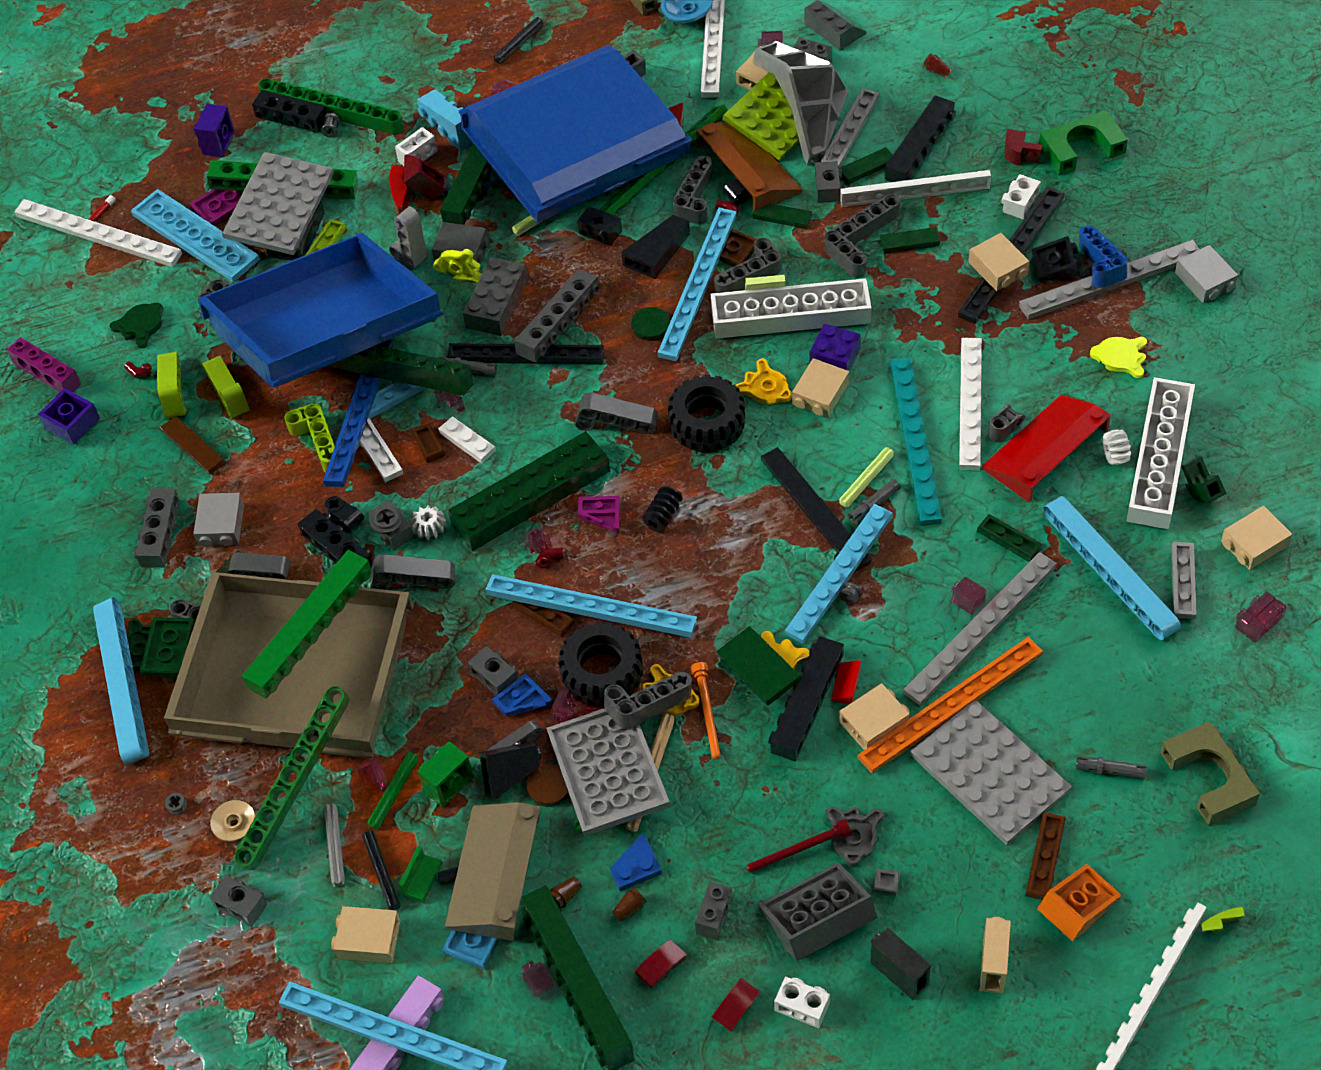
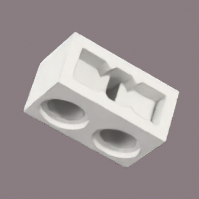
[395,127,437,166]
[1001,174,1041,219]
[774,976,830,1028]

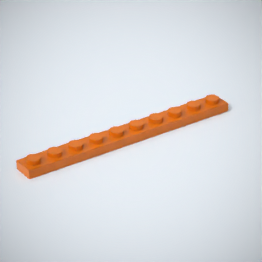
[858,637,1043,774]

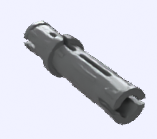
[438,356,497,377]
[848,479,901,525]
[1076,755,1147,780]

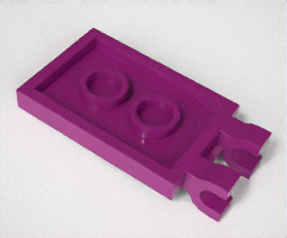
[190,189,244,226]

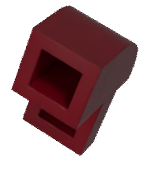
[1004,129,1042,166]

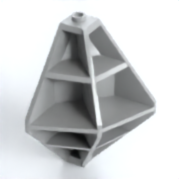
[753,41,848,166]

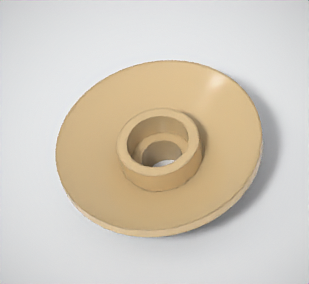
[210,800,255,842]

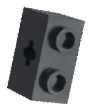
[577,206,622,246]

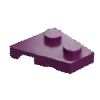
[578,496,620,533]

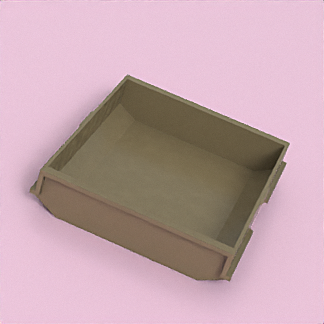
[164,572,414,759]

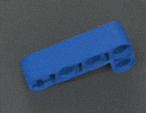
[1079,226,1127,288]

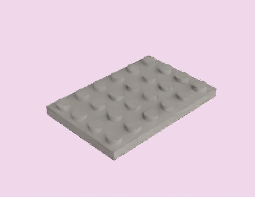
[222,152,334,255]
[910,700,1072,845]
[546,708,671,837]

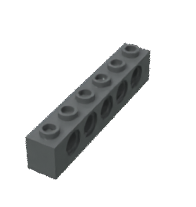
[514,269,600,362]

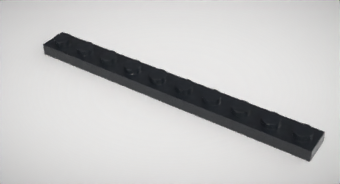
[958,186,1065,324]

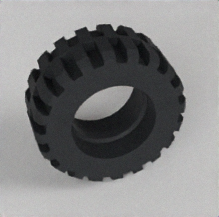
[668,375,745,452]
[559,622,643,707]

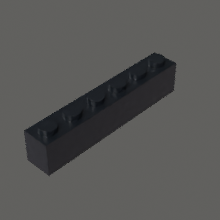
[885,95,956,182]
[768,636,844,762]

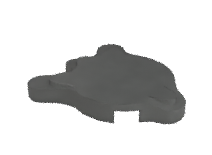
[826,807,884,866]

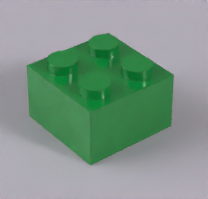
[417,741,474,808]

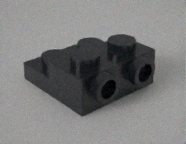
[1032,236,1082,282]

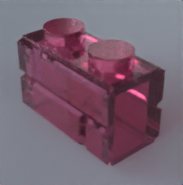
[1235,592,1287,643]

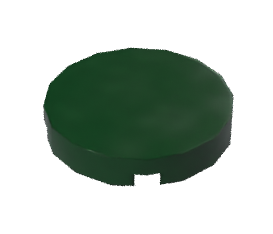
[631,307,670,341]

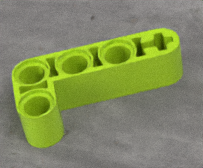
[157,351,186,419]
[202,355,250,419]
[284,404,335,473]

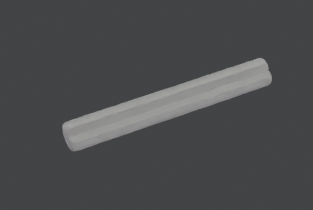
[324,803,345,887]

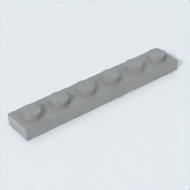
[821,88,879,169]

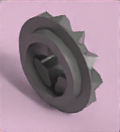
[370,505,403,535]

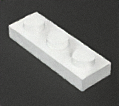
[438,416,496,463]

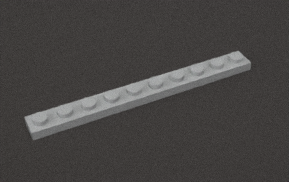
[1019,240,1200,320]
[903,552,1057,706]

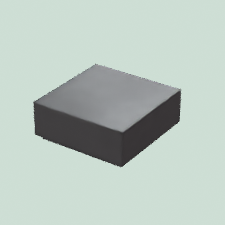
[873,868,900,896]

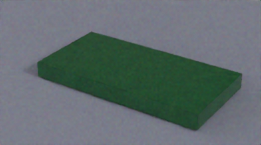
[716,626,802,706]

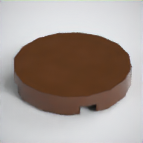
[526,764,569,807]

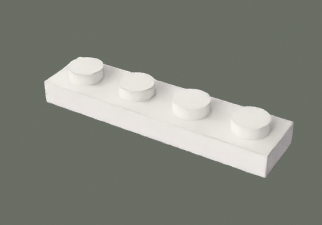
[360,417,403,483]

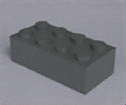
[463,257,528,336]

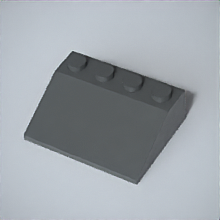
[758,862,878,961]

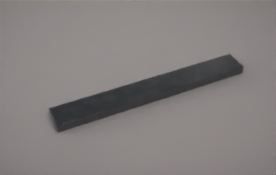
[447,343,604,365]
[761,447,871,572]

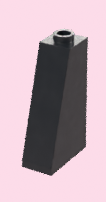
[266,200,325,261]
[621,215,690,279]

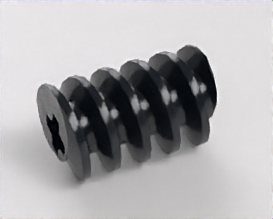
[643,486,683,533]

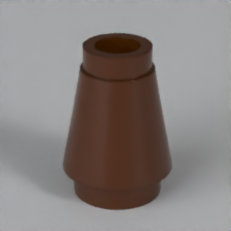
[550,877,582,908]
[611,888,646,922]

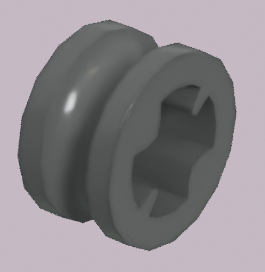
[841,582,862,603]
[165,792,187,815]

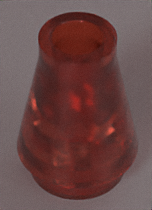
[923,54,951,78]

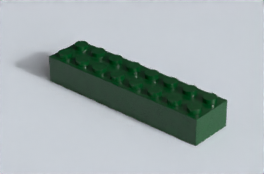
[448,431,610,551]
[520,885,635,1070]

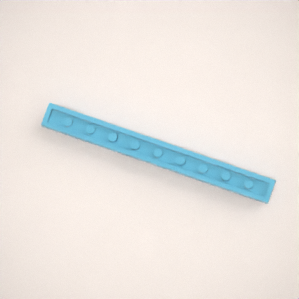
[658,208,737,362]
[486,574,697,638]
[279,981,508,1070]

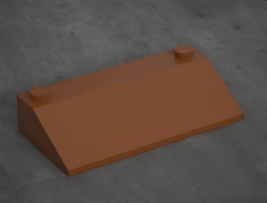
[696,123,802,211]

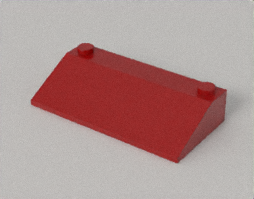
[981,395,1111,502]

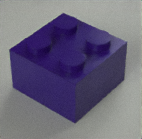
[194,104,235,158]
[809,323,861,372]
[38,388,100,445]

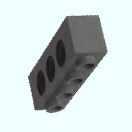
[134,488,180,567]

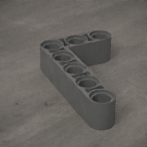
[825,194,900,278]

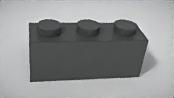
[804,0,866,50]

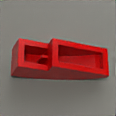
[389,165,412,215]

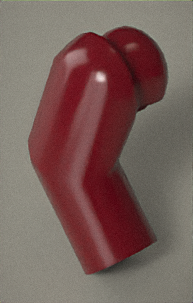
[716,200,739,218]
[124,362,152,378]
[536,548,563,568]

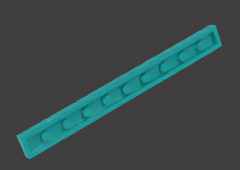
[890,357,942,526]

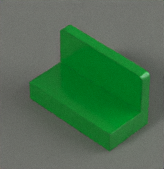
[399,846,442,903]

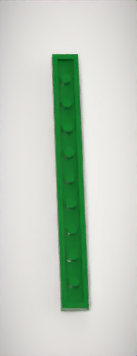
[599,105,728,216]

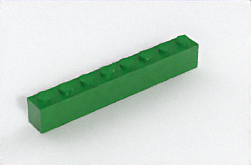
[241,550,372,699]

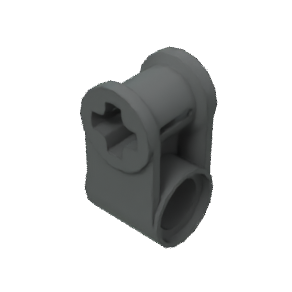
[988,404,1025,442]

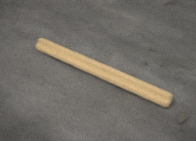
[626,713,675,832]

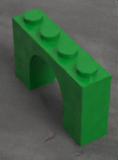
[1039,110,1128,175]

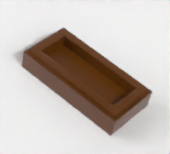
[411,423,445,463]

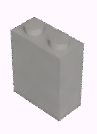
[1175,245,1238,303]
[194,493,244,547]

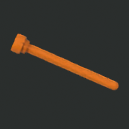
[691,662,720,759]

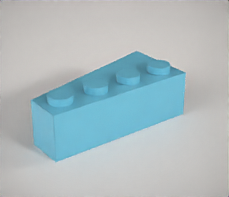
[417,89,473,151]

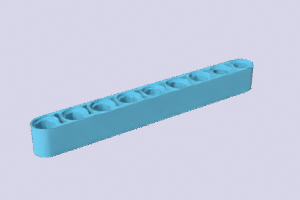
[1043,496,1181,640]
[93,597,149,765]

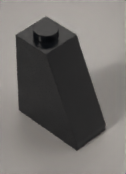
[479,742,541,799]

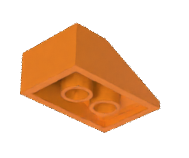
[1037,864,1122,941]

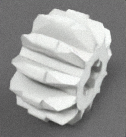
[1103,429,1131,465]
[410,505,446,541]

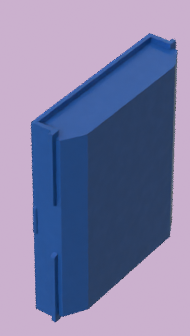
[459,44,692,223]
[198,233,443,387]

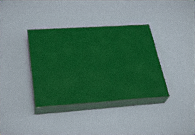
[140,617,196,677]

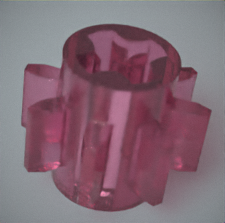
[524,528,550,554]

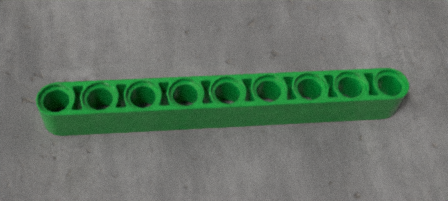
[258,78,404,135]
[234,686,349,870]

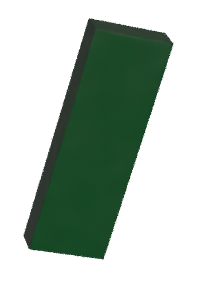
[839,147,893,184]
[752,203,812,229]
[880,227,940,253]
[977,514,1042,562]

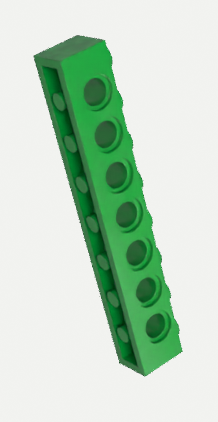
[207,160,358,199]

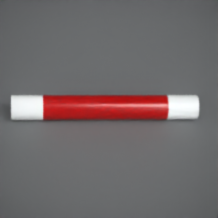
[88,195,116,222]

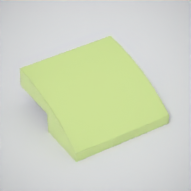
[745,275,785,290]

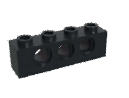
[252,90,327,133]
[297,509,373,568]

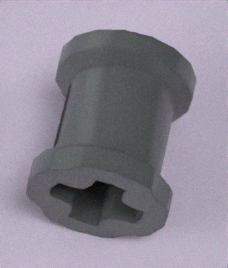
[321,113,340,137]

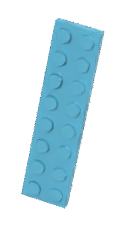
[131,189,260,282]

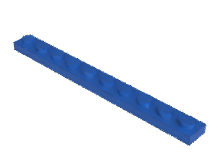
[323,339,393,487]

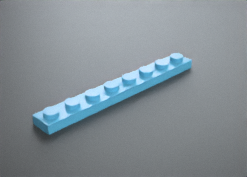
[785,504,893,644]

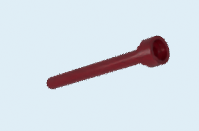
[746,818,852,873]

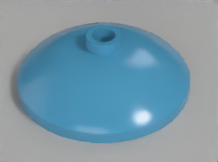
[661,0,713,23]

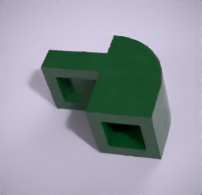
[1181,456,1226,503]

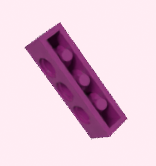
[7,337,81,392]

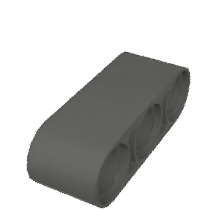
[228,552,291,580]

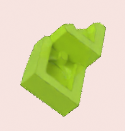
[1201,907,1245,933]

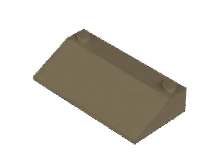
[445,802,540,941]

